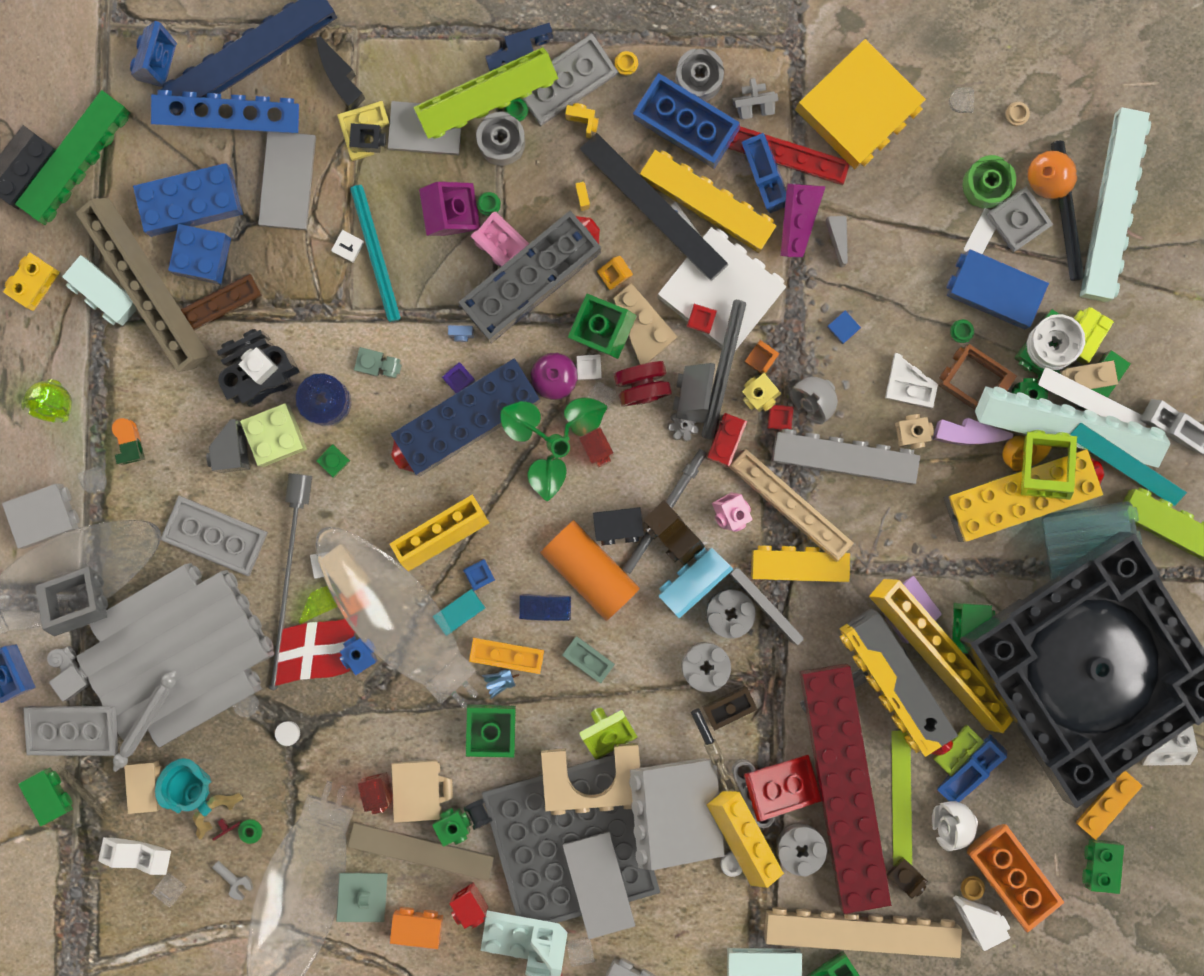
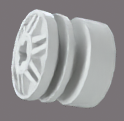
[1027,314,1085,370]

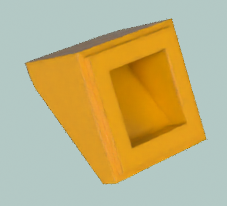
[597,256,633,290]

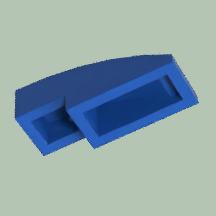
[742,133,787,213]
[937,734,1007,802]

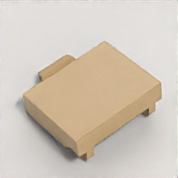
[391,760,453,823]

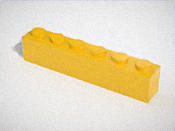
[640,150,776,253]

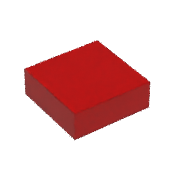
[687,303,717,334]
[767,405,794,430]

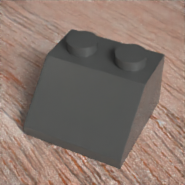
[673,363,715,423]
[206,419,250,473]

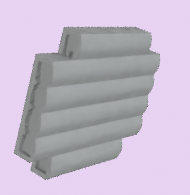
[76,563,275,747]

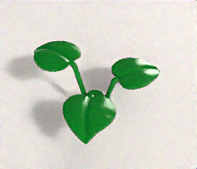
[500,398,608,501]

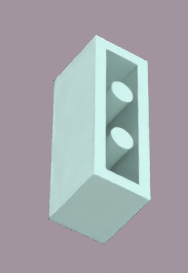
[62,255,137,326]
[727,948,802,976]

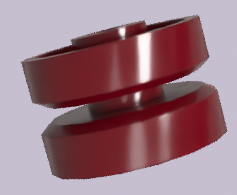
[613,361,672,407]

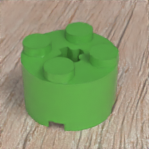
[962,155,1016,208]

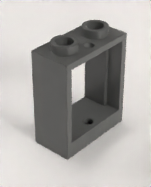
[35,567,108,637]

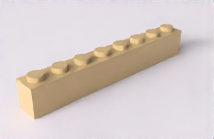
[764,907,962,958]

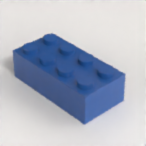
[633,73,740,169]
[133,163,243,237]

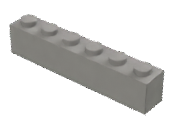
[771,429,920,485]

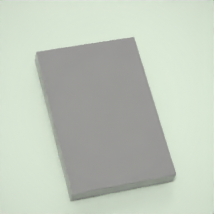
[388,101,462,155]

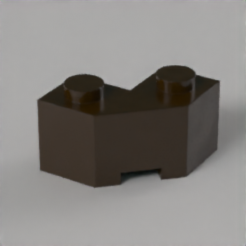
[643,500,705,566]

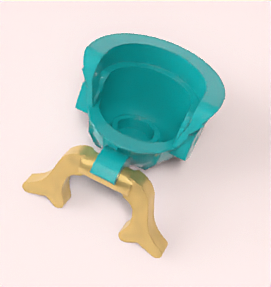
[155,758,243,839]

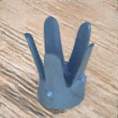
[482,669,520,699]

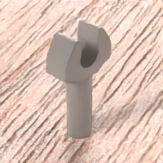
[212,861,253,900]

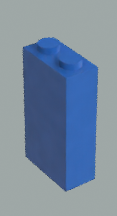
[946,249,1049,330]

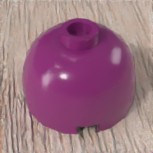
[530,352,578,400]

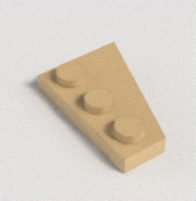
[613,283,678,365]

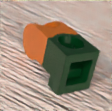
[112,418,145,465]

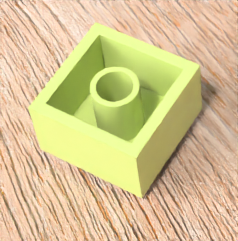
[240,403,307,467]

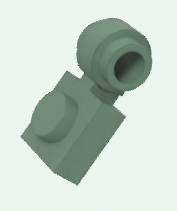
[354,347,402,378]

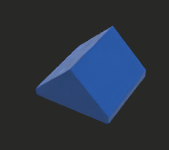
[0,644,36,703]

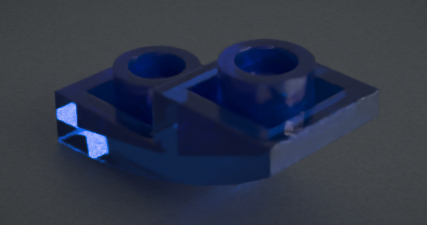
[519,594,571,621]

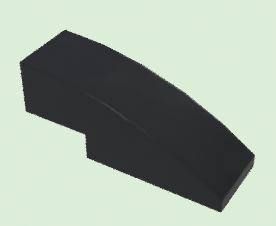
[316,36,365,110]

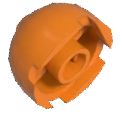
[1028,151,1077,199]

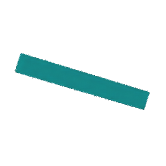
[1070,423,1187,506]

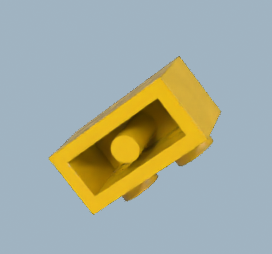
[3,252,60,311]

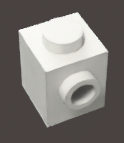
[238,347,278,385]

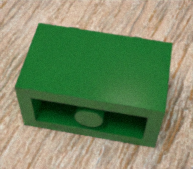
[18,767,73,827]

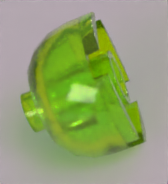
[21,379,72,423]

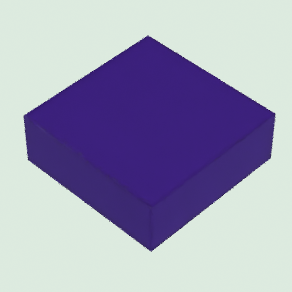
[442,362,476,393]

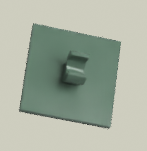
[336,873,388,922]

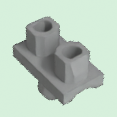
[732,78,778,119]

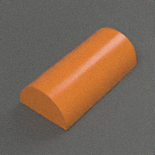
[540,520,640,621]
[967,824,1065,933]

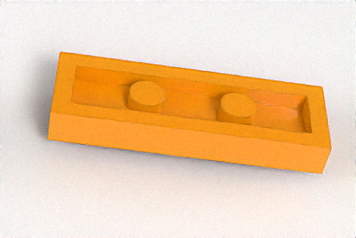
[469,637,544,674]
[1075,771,1142,840]

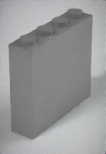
[629,758,724,870]

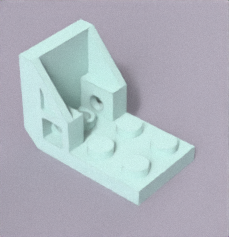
[480,911,567,976]

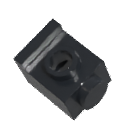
[349,123,386,153]

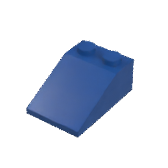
[130,21,177,87]

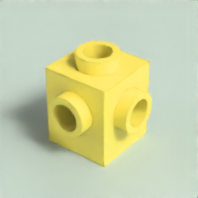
[742,373,782,412]

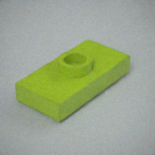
[932,725,984,776]

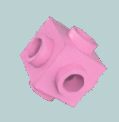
[712,492,752,532]

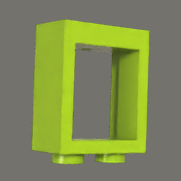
[1021,430,1077,500]

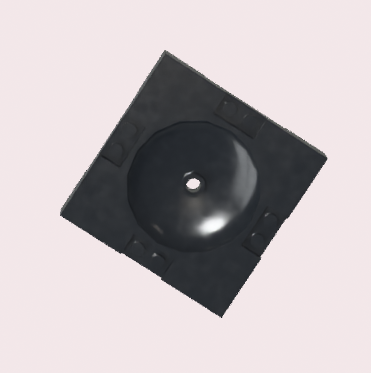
[959,531,1204,808]

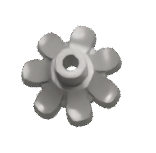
[667,413,699,442]

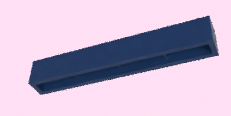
[160,0,337,115]

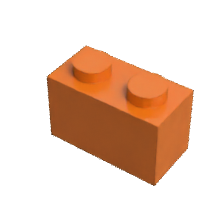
[390,907,443,949]

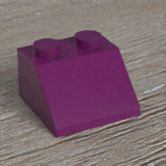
[419,182,480,236]

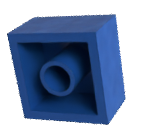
[168,224,231,285]

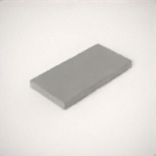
[522,34,619,127]
[258,131,316,231]
[160,496,268,576]
[728,568,804,645]
[23,706,119,756]
[563,831,635,939]

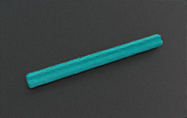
[350,185,401,322]

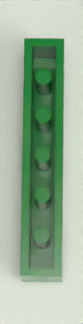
[15,90,130,225]

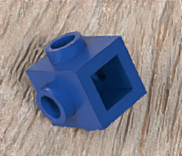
[340,636,378,676]

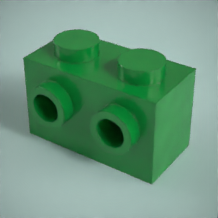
[1082,839,1124,894]

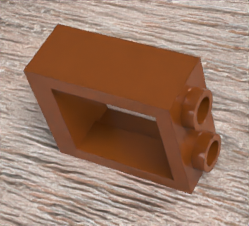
[939,344,1017,410]

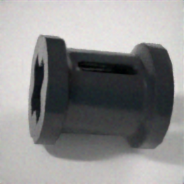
[463,799,493,830]

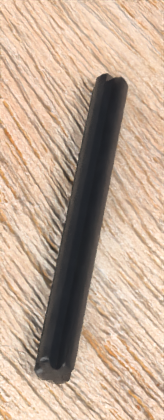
[1051,140,1084,281]

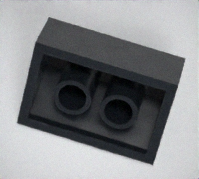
[0,125,56,210]

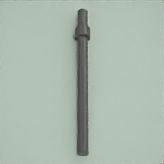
[623,449,707,574]

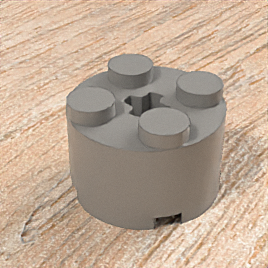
[675,48,724,101]
[476,112,525,166]
[705,590,755,638]
[681,642,731,692]
[776,823,827,877]

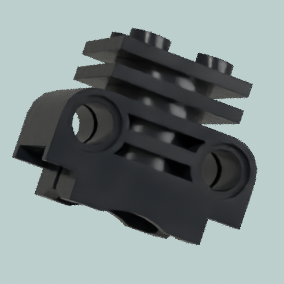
[216,329,300,407]

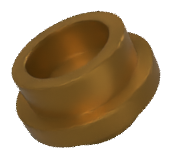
[960,876,985,900]

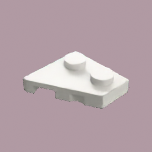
[885,353,938,408]

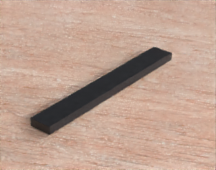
[580,133,728,281]

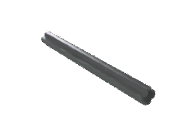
[701,299,746,439]

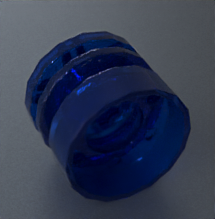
[296,373,352,427]

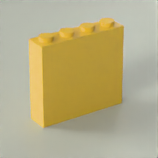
[795,39,926,170]

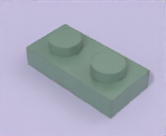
[562,636,615,684]

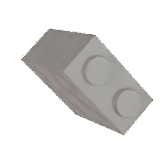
[2,483,80,549]

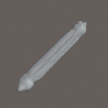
[113,670,176,772]

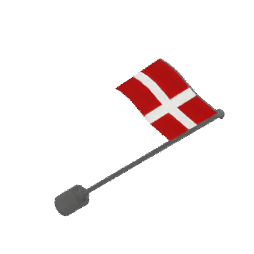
[269,473,357,691]

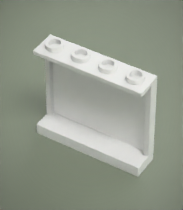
[657,227,786,351]

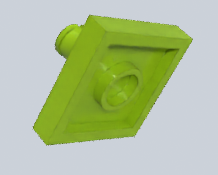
[579,707,638,759]

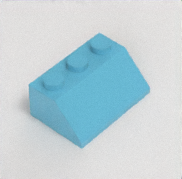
[658,547,733,618]

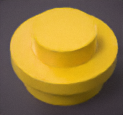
[615,51,638,76]

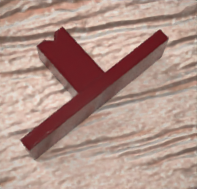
[212,818,241,841]

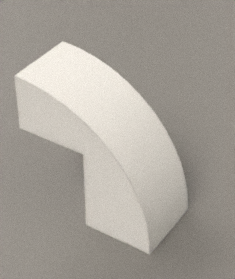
[98,837,171,875]

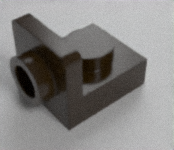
[887,857,928,899]

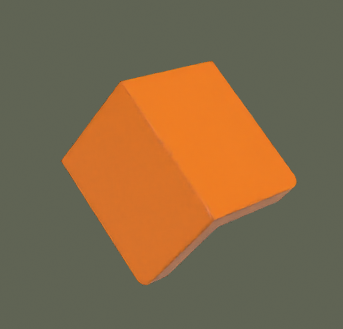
[744,340,780,375]

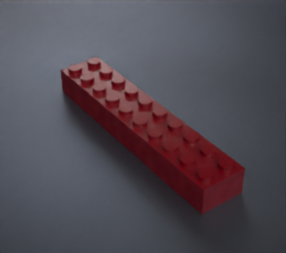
[799,663,892,914]

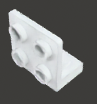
[1142,726,1198,765]

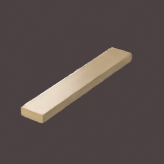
[729,449,854,562]

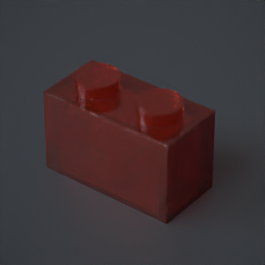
[579,427,614,468]
[357,772,393,814]

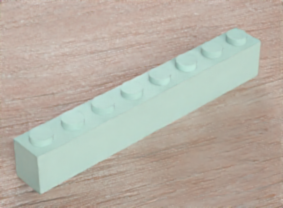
[1079,107,1151,302]
[975,386,1171,468]

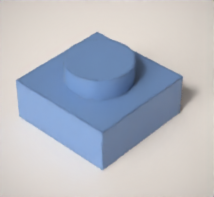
[448,325,474,342]

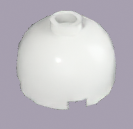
[932,801,978,851]

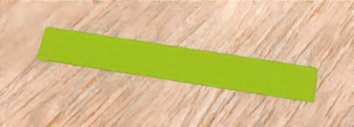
[891,731,912,867]

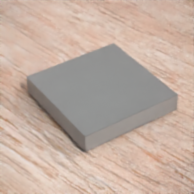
[986,186,1054,253]

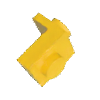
[565,103,599,138]

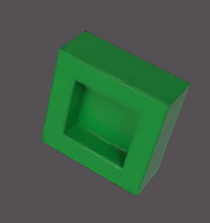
[316,444,351,478]

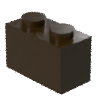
[702,686,758,731]

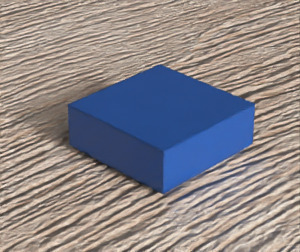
[827,310,861,344]
[463,559,495,591]

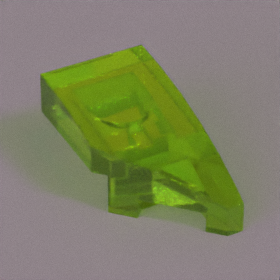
[298,583,341,625]

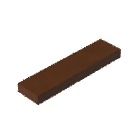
[181,274,262,331]

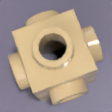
[895,414,934,449]

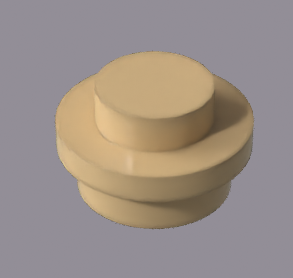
[1005,102,1030,126]

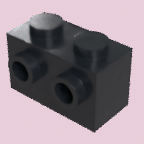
[593,507,644,546]

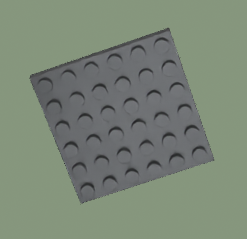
[482,754,660,923]

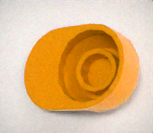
[1002,435,1052,471]

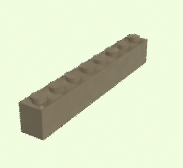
[76,198,210,372]

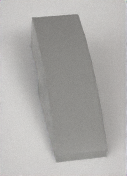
[1140,399,1204,456]

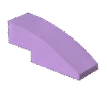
[932,418,1013,445]

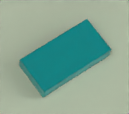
[433,589,486,636]

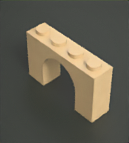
[541,743,640,815]

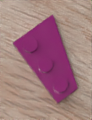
[780,184,826,257]

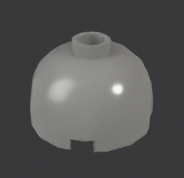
[790,376,838,425]

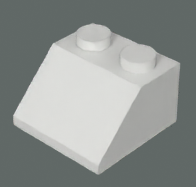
[952,896,1010,951]

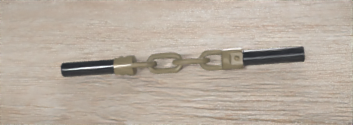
[691,708,738,792]

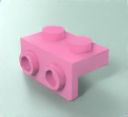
[471,212,529,267]

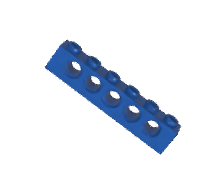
[151,90,299,133]

